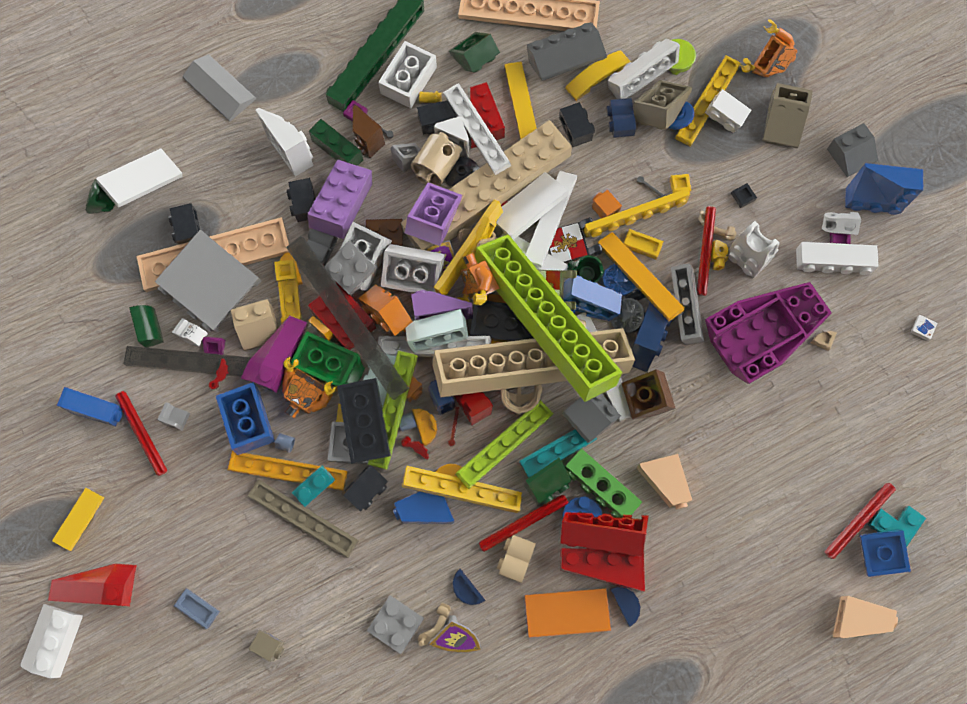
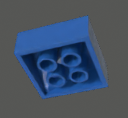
[845,163,923,215]

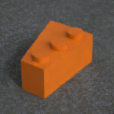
[358,284,413,336]

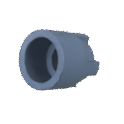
[399,412,417,432]
[275,433,295,453]

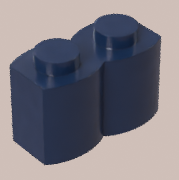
[606,98,636,138]
[428,380,456,415]

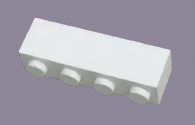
[796,242,878,275]

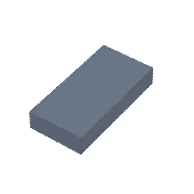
[174,588,220,629]

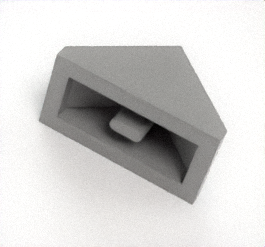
[391,143,420,172]

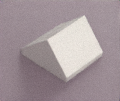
[434,116,469,158]

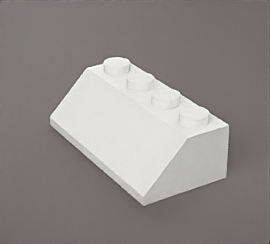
[608,39,680,99]

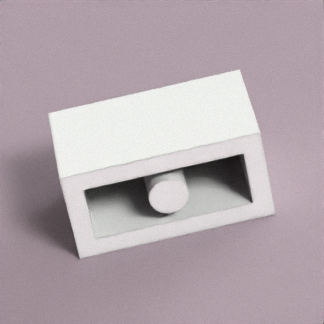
[705,89,751,133]

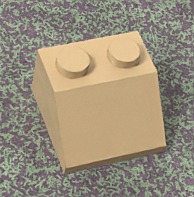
[230,299,278,351]

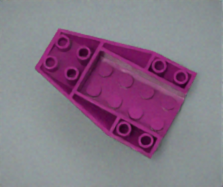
[705,282,832,384]

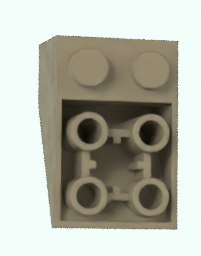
[762,83,813,148]

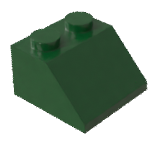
[449,32,500,73]
[524,458,572,505]

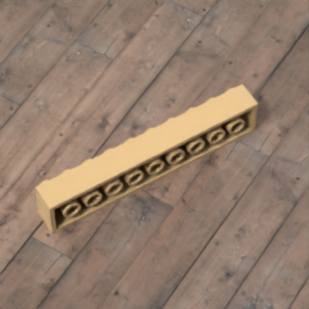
[401,120,572,250]
[433,328,635,397]

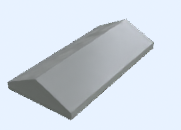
[182,54,256,121]

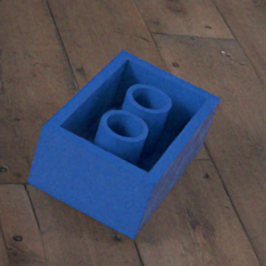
[216,382,275,455]

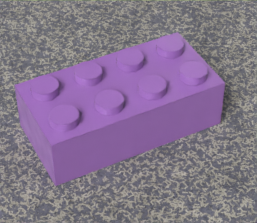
[308,160,372,239]

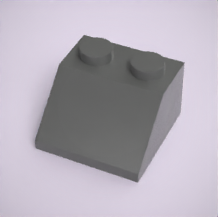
[827,123,878,177]
[562,394,621,443]

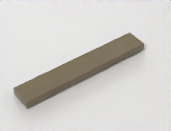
[248,479,359,558]

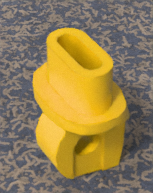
[711,239,728,271]

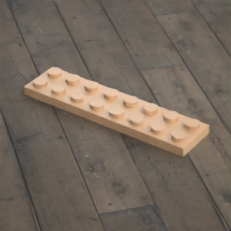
[458,0,600,31]
[137,217,291,292]

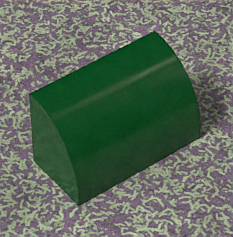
[129,305,164,348]

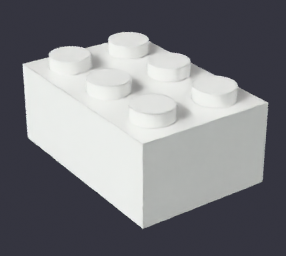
[378,41,437,108]
[340,222,392,291]
[381,244,445,293]

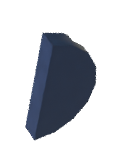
[453,569,486,605]
[610,587,641,627]

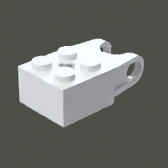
[727,221,780,278]

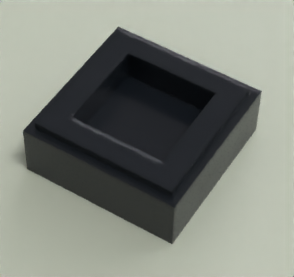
[731,183,757,208]

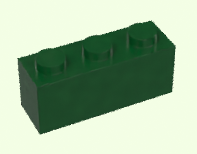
[309,119,363,166]

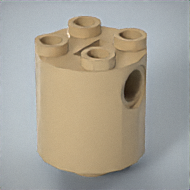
[411,132,462,186]

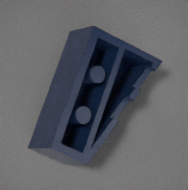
[632,302,672,372]

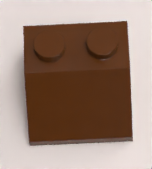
[353,105,385,158]
[621,369,676,420]

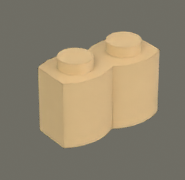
[496,535,536,583]

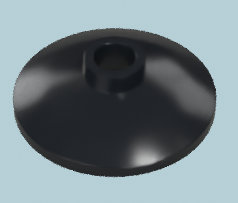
[445,157,479,187]

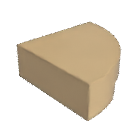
[810,331,837,351]

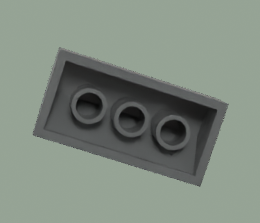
[527,22,607,81]

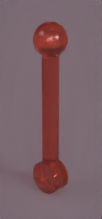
[448,407,460,447]

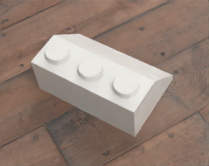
[20,604,83,678]

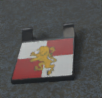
[549,217,602,263]

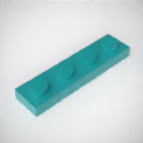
[519,429,597,478]

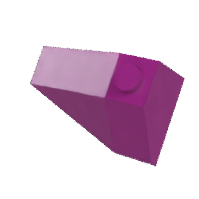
[241,316,308,393]

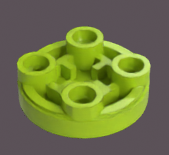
[668,39,696,75]

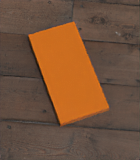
[525,588,611,638]

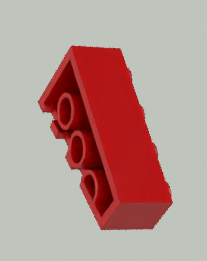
[560,512,649,557]
[560,548,645,593]

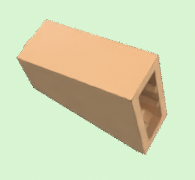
[637,454,692,510]
[833,596,898,638]

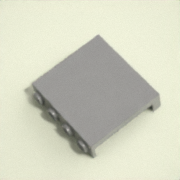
[155,230,262,332]

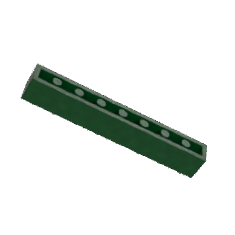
[326,0,425,112]

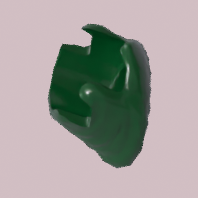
[85,179,115,214]
[567,255,604,283]

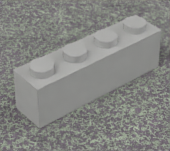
[671,263,704,345]

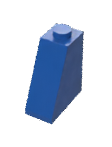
[57,387,122,427]
[393,491,455,524]

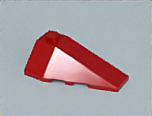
[48,564,137,607]

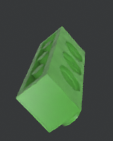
[565,448,642,518]

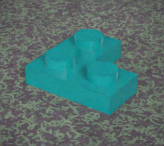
[868,506,926,547]

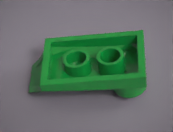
[290,331,365,387]

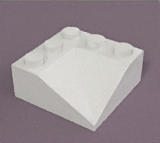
[256,108,314,177]

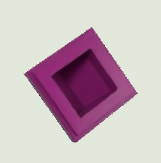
[202,337,226,356]

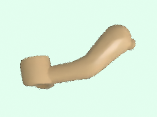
[698,211,737,241]
[418,603,451,646]

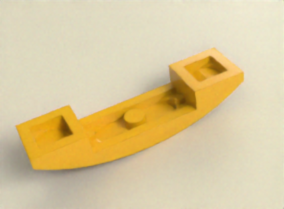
[565,50,631,101]
[274,260,302,325]

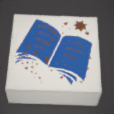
[910,315,938,341]

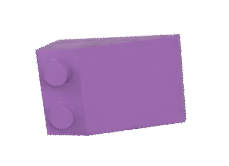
[405,182,463,246]
[411,290,473,320]

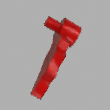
[209,359,229,389]
[401,436,429,460]

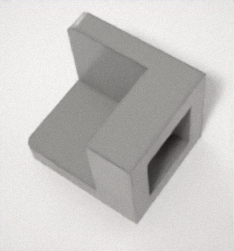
[157,402,190,431]

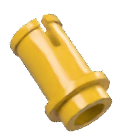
[419,91,442,103]

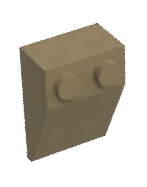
[634,80,692,130]

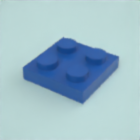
[859,530,911,577]

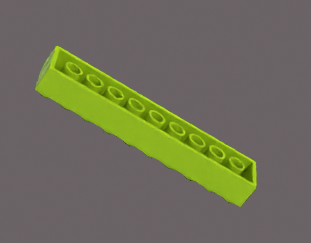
[475,234,622,402]

